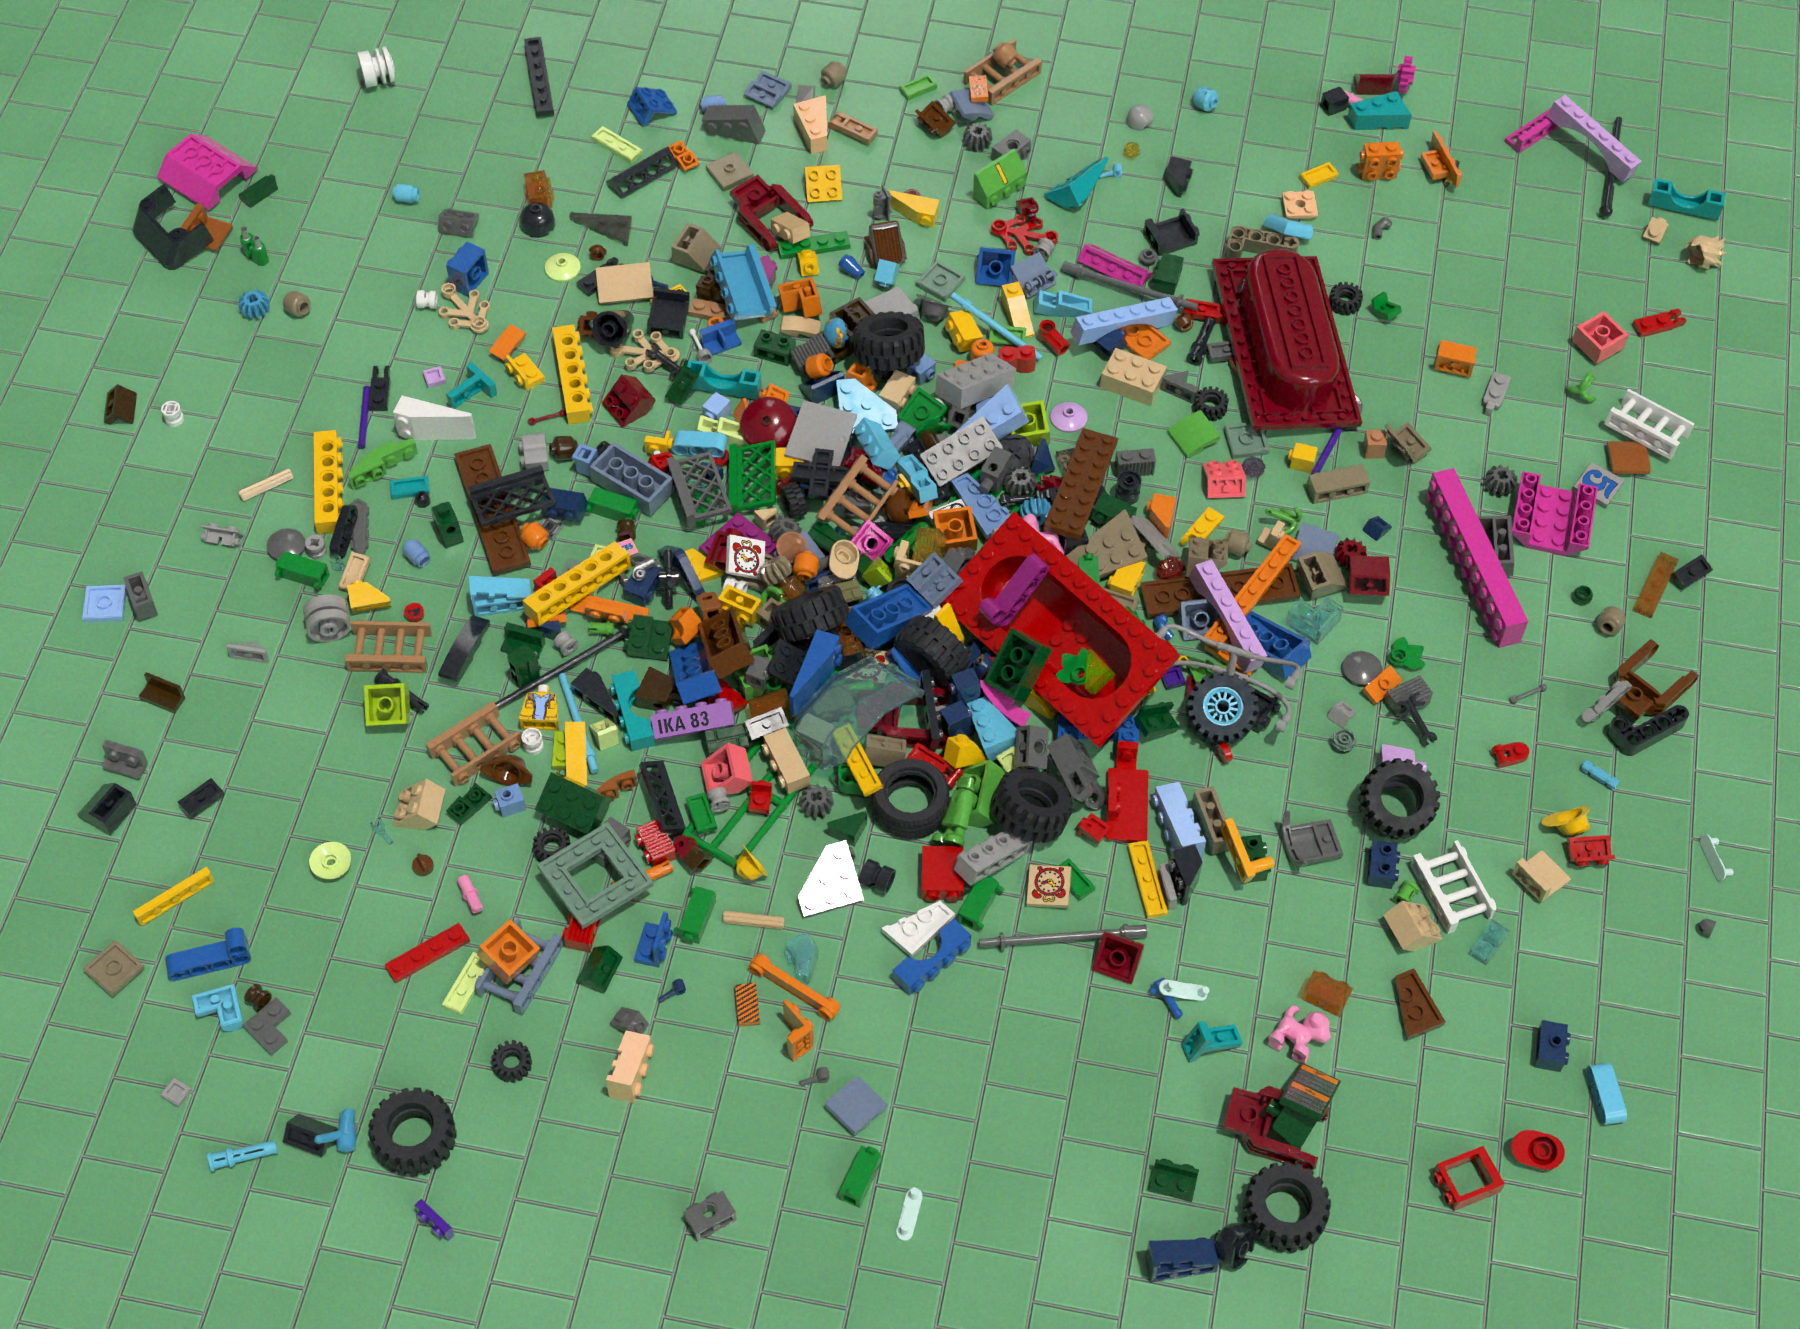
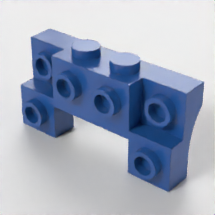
[1057,712,1139,746]

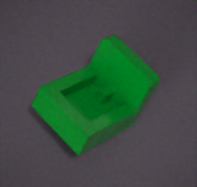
[1371,292,1402,321]

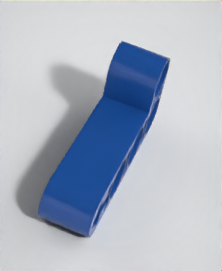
[165,928,251,981]

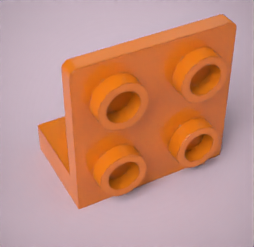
[1434,340,1477,377]
[783,999,814,1062]

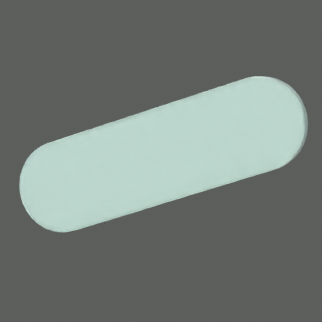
[1700,834,1733,880]
[1159,980,1209,1001]
[896,1187,923,1241]

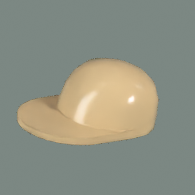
[829,540,859,579]

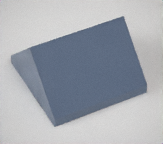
[1177,599,1220,641]

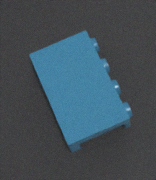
[710,244,777,321]

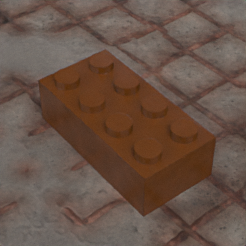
[698,606,755,679]

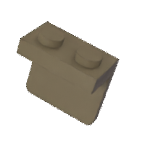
[1385,421,1432,464]

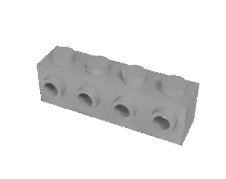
[954,830,1032,886]

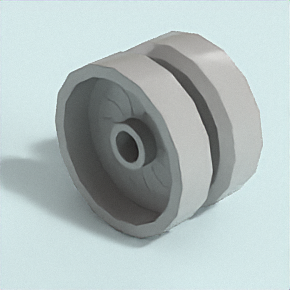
[303,594,351,642]

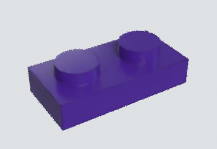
[415,1199,455,1241]

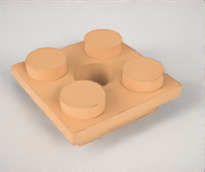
[1282,190,1318,219]

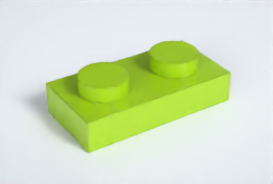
[552,731,566,770]

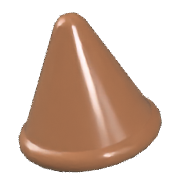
[776,532,808,563]

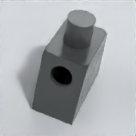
[978,446,1012,494]

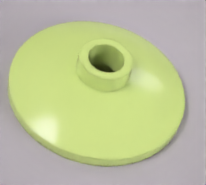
[545,253,581,282]
[309,842,351,879]

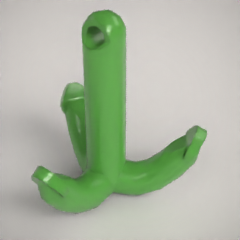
[1567,371,1596,402]
[1265,507,1302,535]
[760,584,787,606]

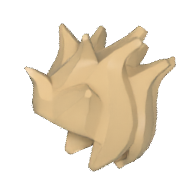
[1686,235,1727,270]

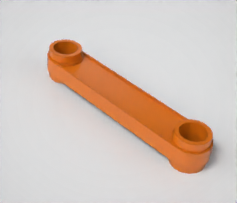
[748,953,841,1021]

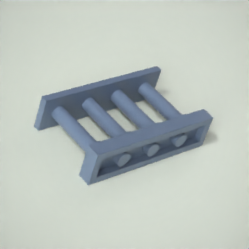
[475,918,563,1016]

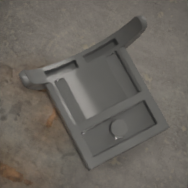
[1282,810,1343,867]

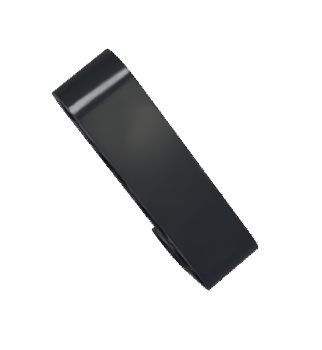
[1607,705,1689,756]

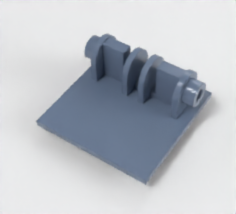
[1010,252,1057,298]

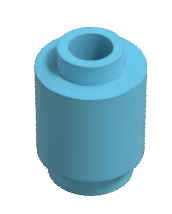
[392,184,420,203]

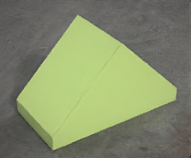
[589,718,619,751]

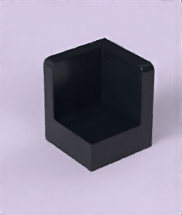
[1320,87,1349,116]

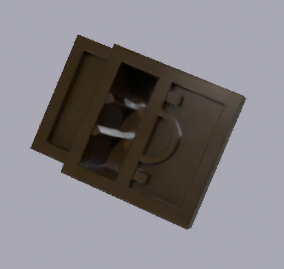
[816,297,875,363]

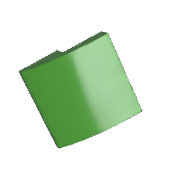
[1167,410,1221,458]

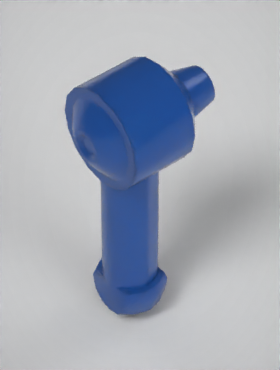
[1149,977,1183,1019]

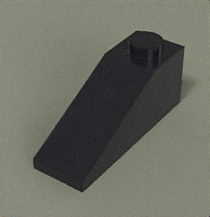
[570,667,619,725]

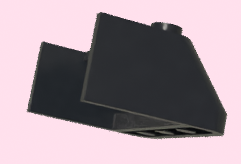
[133,184,214,270]

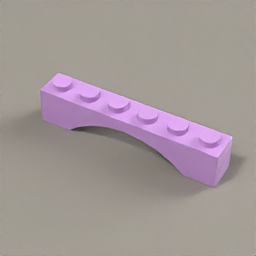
[1547,95,1642,182]
[1189,559,1267,673]

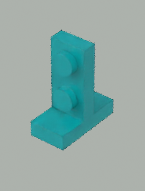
[446,362,497,409]
[1181,1021,1243,1062]

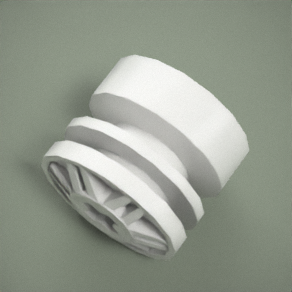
[357,46,395,88]

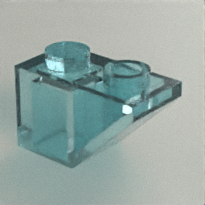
[784,931,818,985]

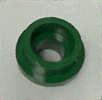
[1573,585,1593,604]

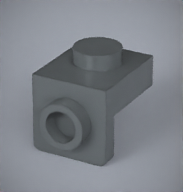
[610,1007,649,1034]

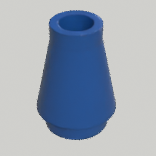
[838,254,865,280]

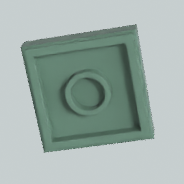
[916,260,966,302]
[1224,422,1270,459]

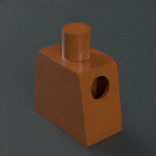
[696,592,722,622]

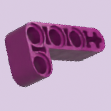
[978,554,1049,627]

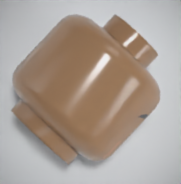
[992,41,1018,68]

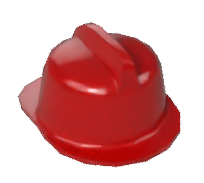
[1511,1130,1565,1170]

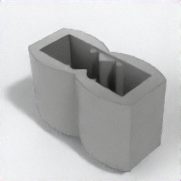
[519,432,549,470]

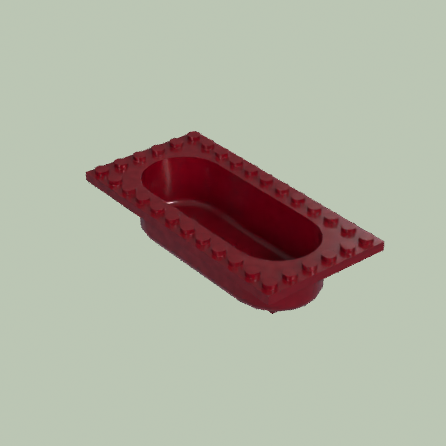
[1211,248,1362,430]

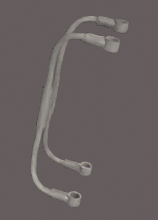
[1155,624,1301,733]

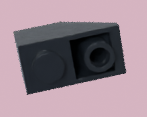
[1165,156,1193,198]

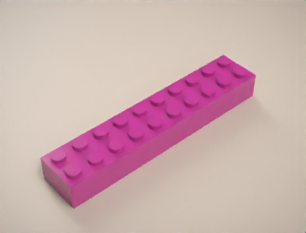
[1425,468,1528,648]

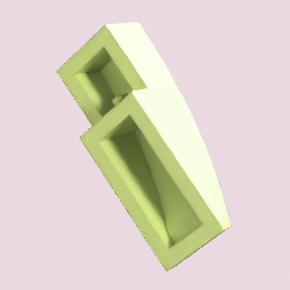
[695,415,749,446]

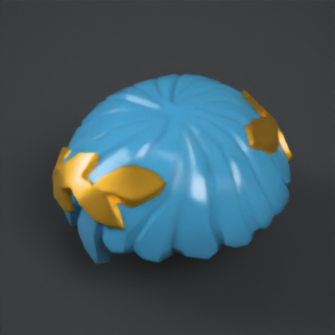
[823,318,849,348]

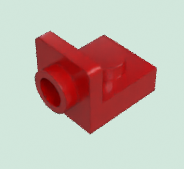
[648,451,675,472]
[533,567,557,592]
[1116,741,1138,770]
[749,780,772,814]
[1077,813,1111,845]

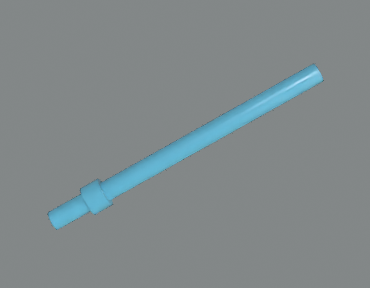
[950,292,1043,361]
[558,673,599,774]

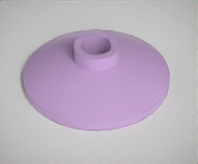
[1050,402,1087,433]

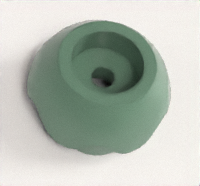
[1331,728,1357,752]

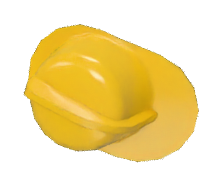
[1541,806,1590,836]
[736,842,768,881]

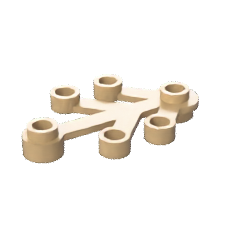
[438,283,491,333]
[609,329,680,372]

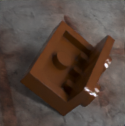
[915,101,956,138]

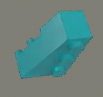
[1347,91,1412,130]

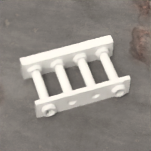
[1604,389,1695,460]
[1410,840,1496,934]

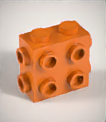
[1357,142,1404,180]

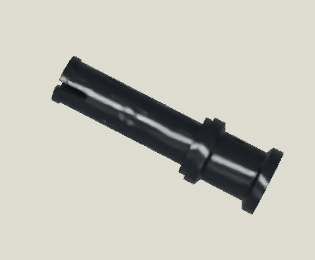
[1186,317,1216,366]
[374,669,429,714]

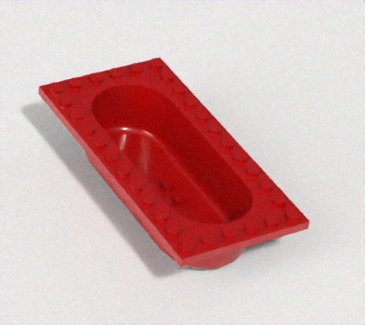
[941,511,1181,748]

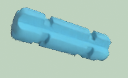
[1581,760,1619,790]

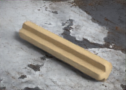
[239,469,293,501]
[723,911,785,929]

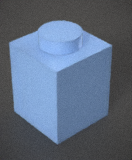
[702,392,731,421]

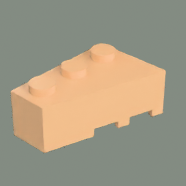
[793,95,827,154]
[606,1030,655,1103]

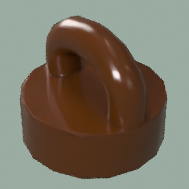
[1174,312,1194,332]
[412,853,434,876]

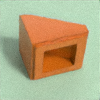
[733,398,748,423]

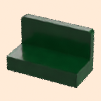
[238,174,278,208]
[665,359,700,405]
[500,622,546,661]
[576,945,623,993]

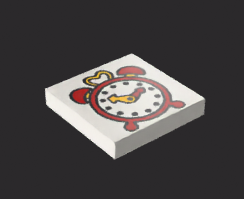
[726,534,765,580]

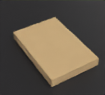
[596,262,653,304]

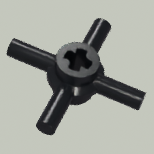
[658,549,679,608]

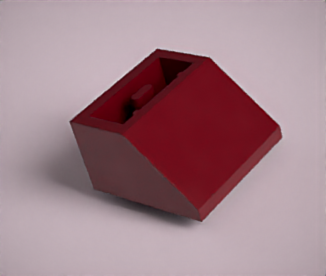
[602,374,656,427]
[1348,555,1390,596]

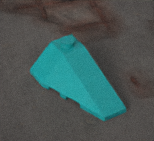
[1044,157,1109,208]

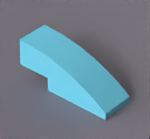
[1034,290,1093,317]
[896,454,938,503]

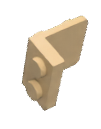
[893,540,922,578]

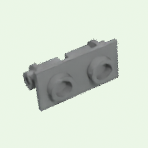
[201,523,244,547]

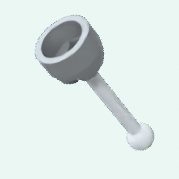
[689,329,713,363]

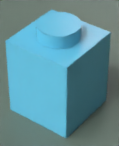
[874,259,900,288]

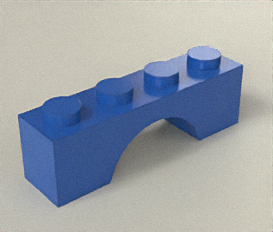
[892,919,971,996]

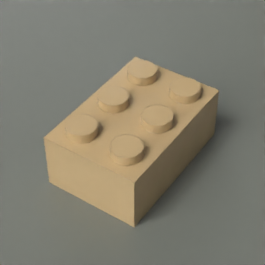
[1100,348,1167,406]

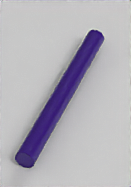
[358,386,370,449]
[1311,427,1344,475]

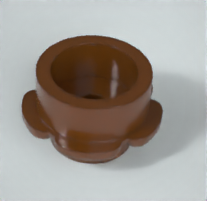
[589,244,607,261]

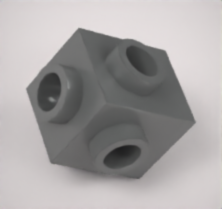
[947,406,976,430]

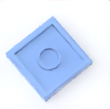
[82,585,127,622]

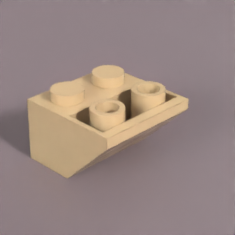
[393,779,446,830]
[1383,901,1443,951]

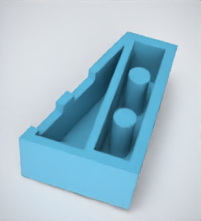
[468,576,532,617]
[967,696,1017,761]

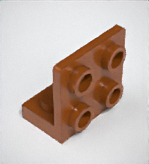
[180,203,233,251]

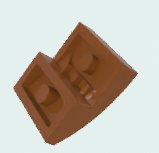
[1606,441,1651,474]

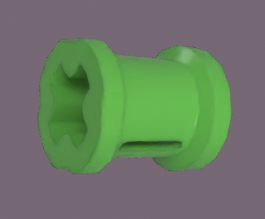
[1393,880,1419,904]

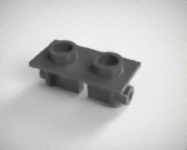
[873,185,892,221]

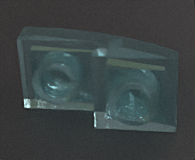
[1468,920,1510,965]

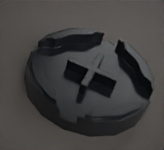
[1000,434,1034,471]

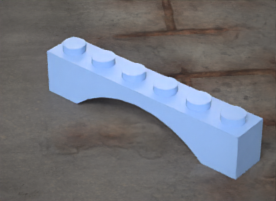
[1070,297,1178,345]

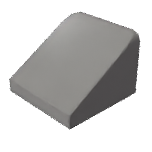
[1327,700,1357,728]

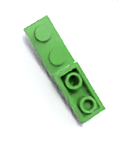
[348,438,418,490]

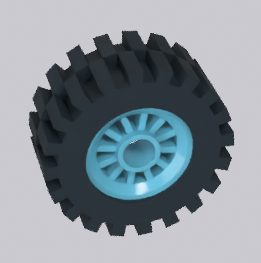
[1186,671,1259,746]

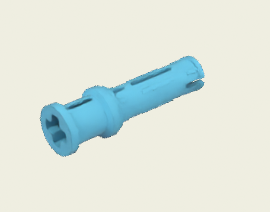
[207,1140,278,1172]

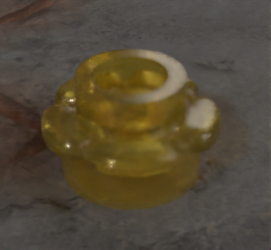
[1123,142,1141,158]

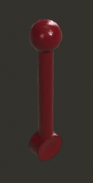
[528,409,566,426]

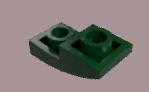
[446,783,492,824]

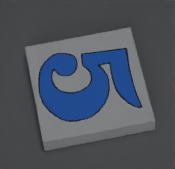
[1572,462,1625,508]

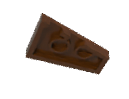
[1394,968,1446,1040]

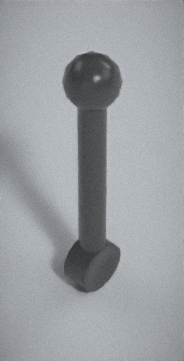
[1510,684,1547,704]

